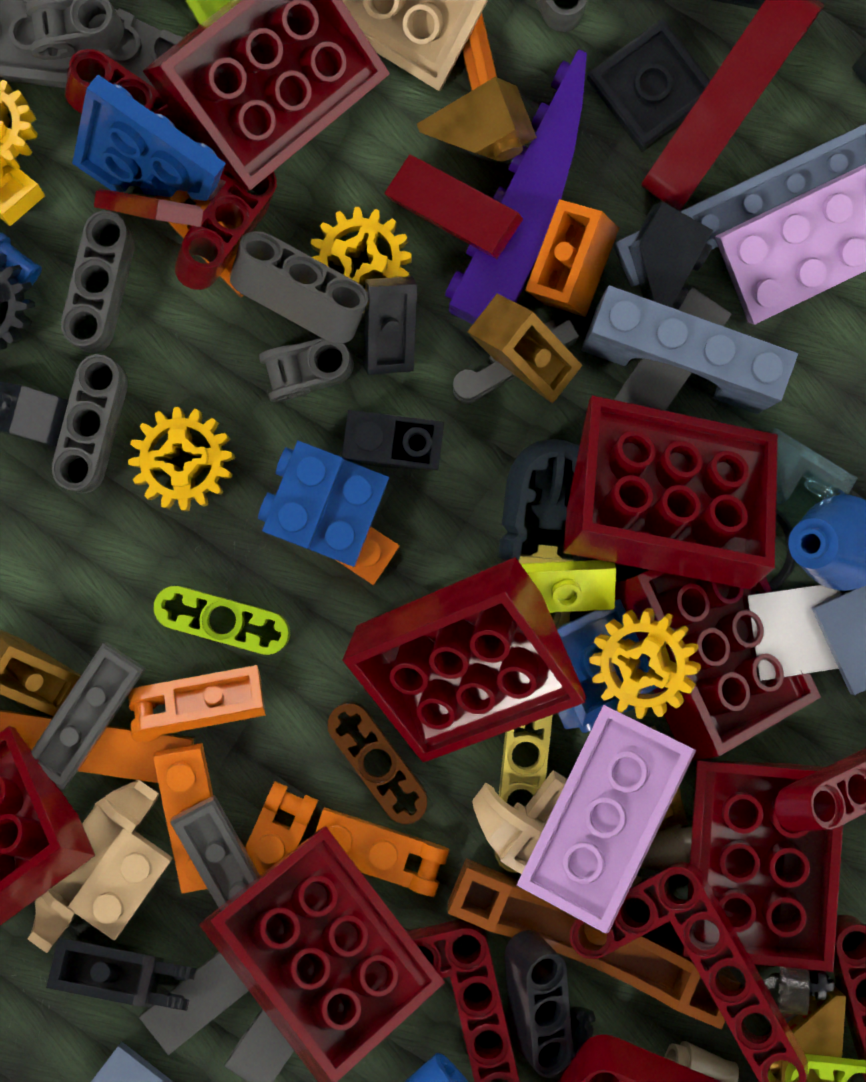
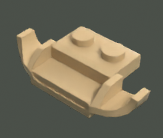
[472,770,642,887]
[28,780,173,953]

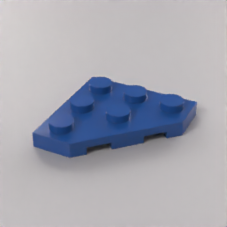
[72,75,226,201]

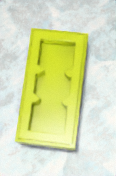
[521,560,616,613]

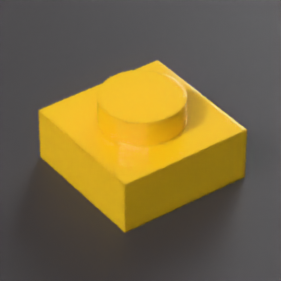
[0,165,45,226]

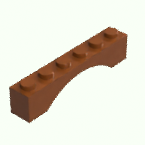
[448,858,740,1030]

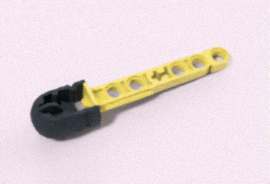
[494,439,594,873]

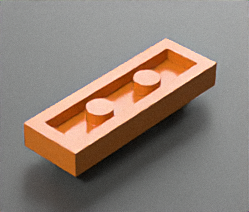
[153,743,213,893]

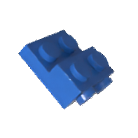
[258,440,390,567]
[557,599,658,733]

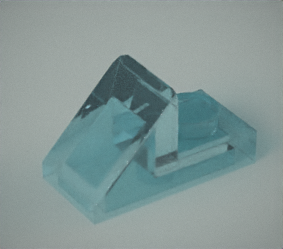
[767,428,858,505]

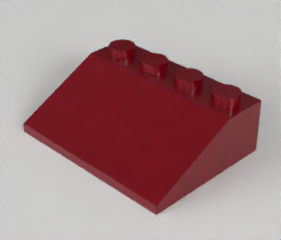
[143,0,390,191]
[564,395,778,589]
[342,557,586,763]
[615,569,821,761]
[0,726,95,926]
[683,760,843,972]
[199,826,445,1082]

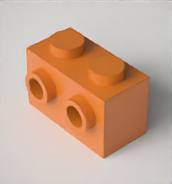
[525,199,619,317]

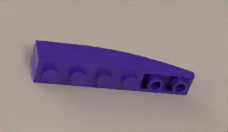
[445,49,587,324]

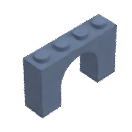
[581,285,798,414]

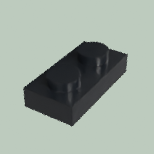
[364,276,417,375]

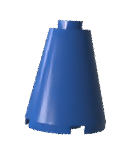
[788,495,866,591]

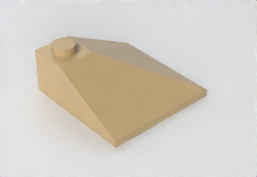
[343,0,488,91]

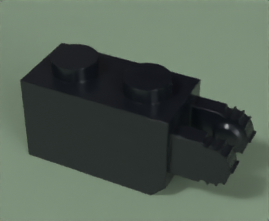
[46,938,196,1011]

